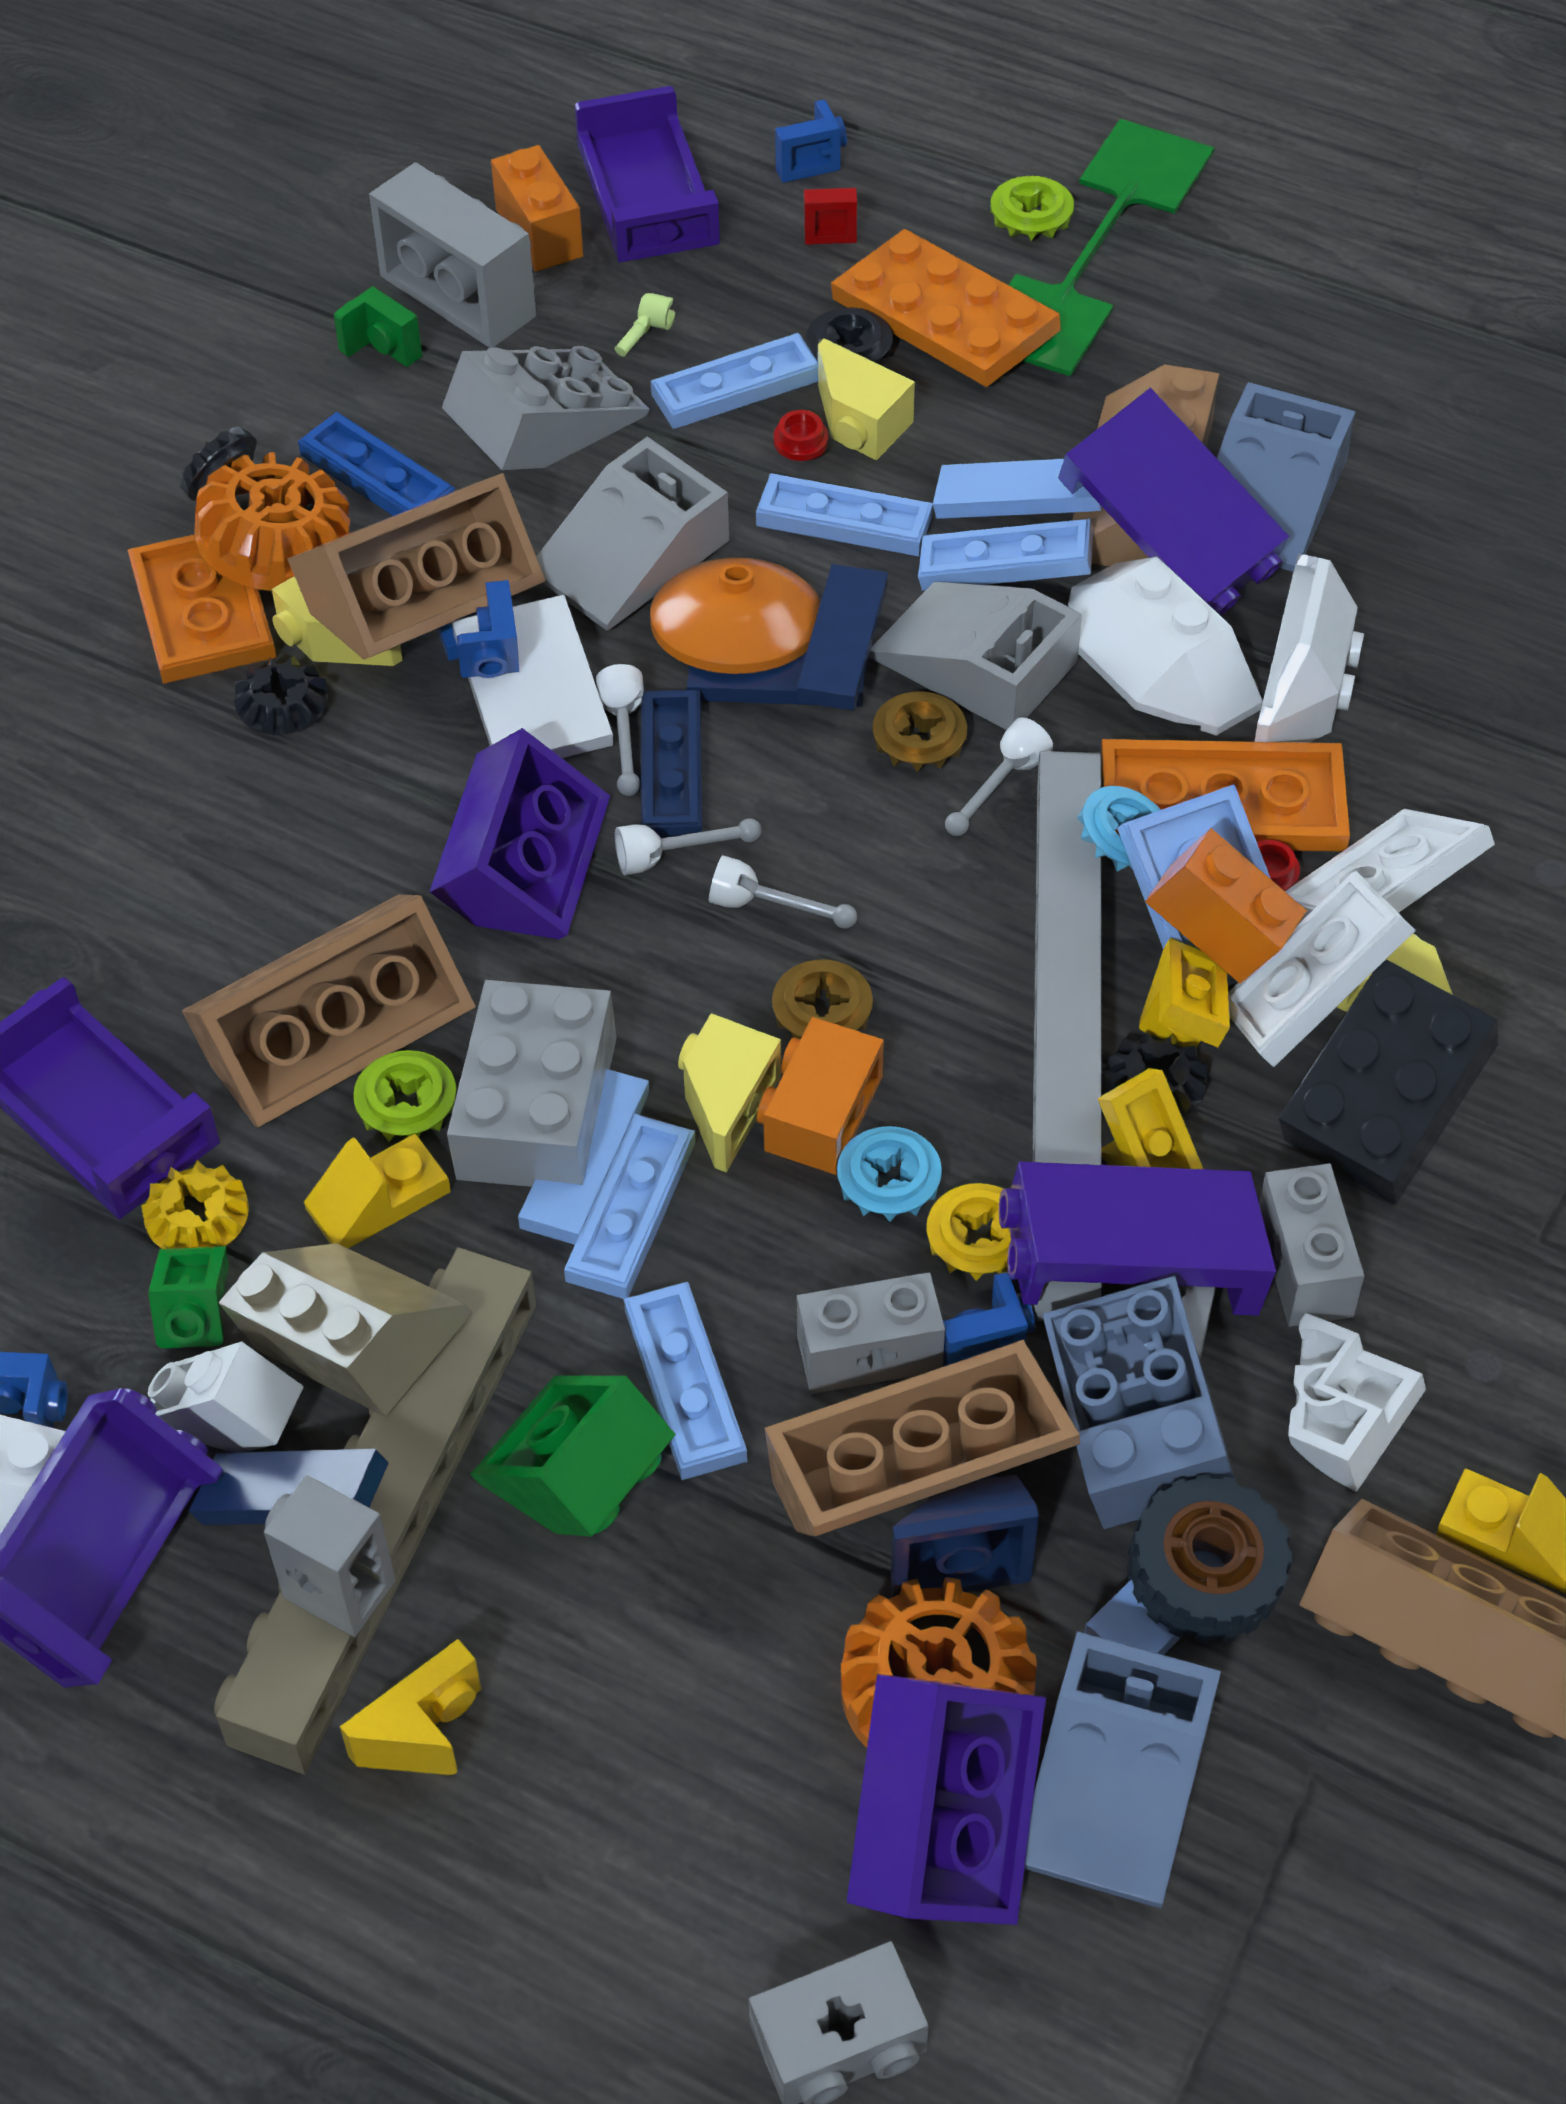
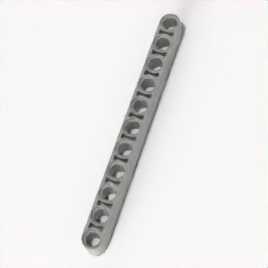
[1031,751,1102,1323]

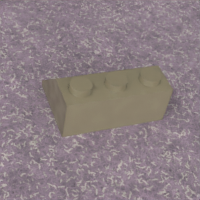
[218,1243,472,1417]

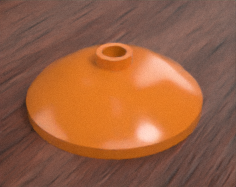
[650,558,821,674]

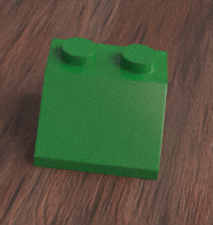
[470,1376,676,1537]

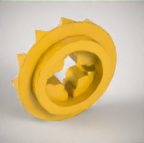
[141,1160,249,1249]
[926,1183,1011,1281]

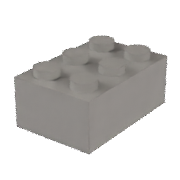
[369,162,536,348]
[447,980,617,1187]

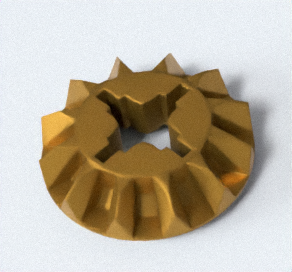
[872,692,967,772]
[772,959,873,1039]

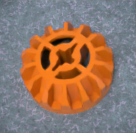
[194,452,351,591]
[841,1577,1037,1748]

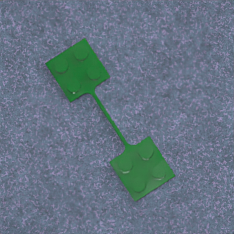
[1009,118,1215,377]

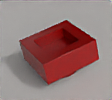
[804,188,857,245]

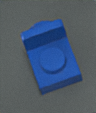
[775,99,847,183]
[457,580,520,678]
[943,1272,1035,1367]
[0,1352,68,1428]

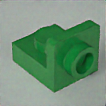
[334,286,423,367]
[148,1246,229,1349]

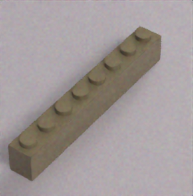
[214,1247,536,1775]

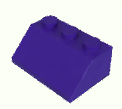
[429,728,610,939]
[846,1674,1046,1925]

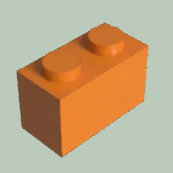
[491,145,583,272]
[1145,828,1307,984]
[757,1017,884,1175]

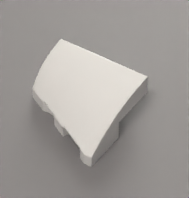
[1288,1313,1426,1492]

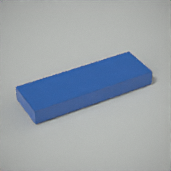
[298,412,455,516]

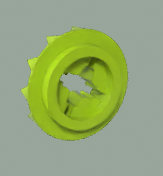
[990,176,1074,241]
[353,1050,457,1142]

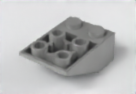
[442,346,649,470]
[536,436,729,631]
[869,582,1082,730]

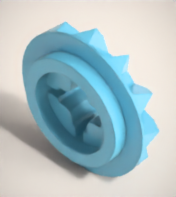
[1077,786,1161,871]
[837,1126,942,1222]

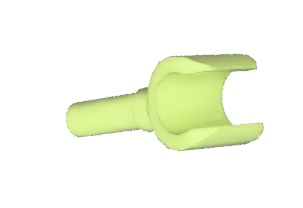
[615,293,675,357]

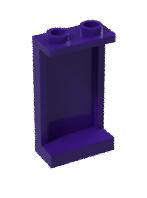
[575,86,720,263]
[1058,387,1289,616]
[0,977,220,1220]
[999,1161,1276,1316]
[0,1388,223,1688]

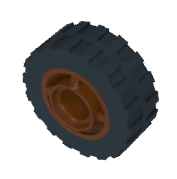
[1127,1475,1292,1644]

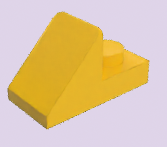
[1139,938,1230,1048]
[1097,1068,1203,1169]
[304,1133,451,1249]
[1436,1468,1566,1594]
[340,1639,482,1775]

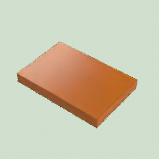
[127,535,277,684]

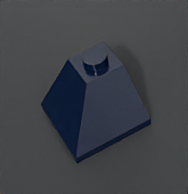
[890,1474,1039,1597]

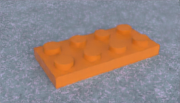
[831,228,1061,387]
[1100,739,1350,852]

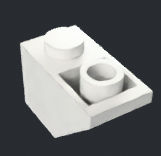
[148,1342,304,1453]

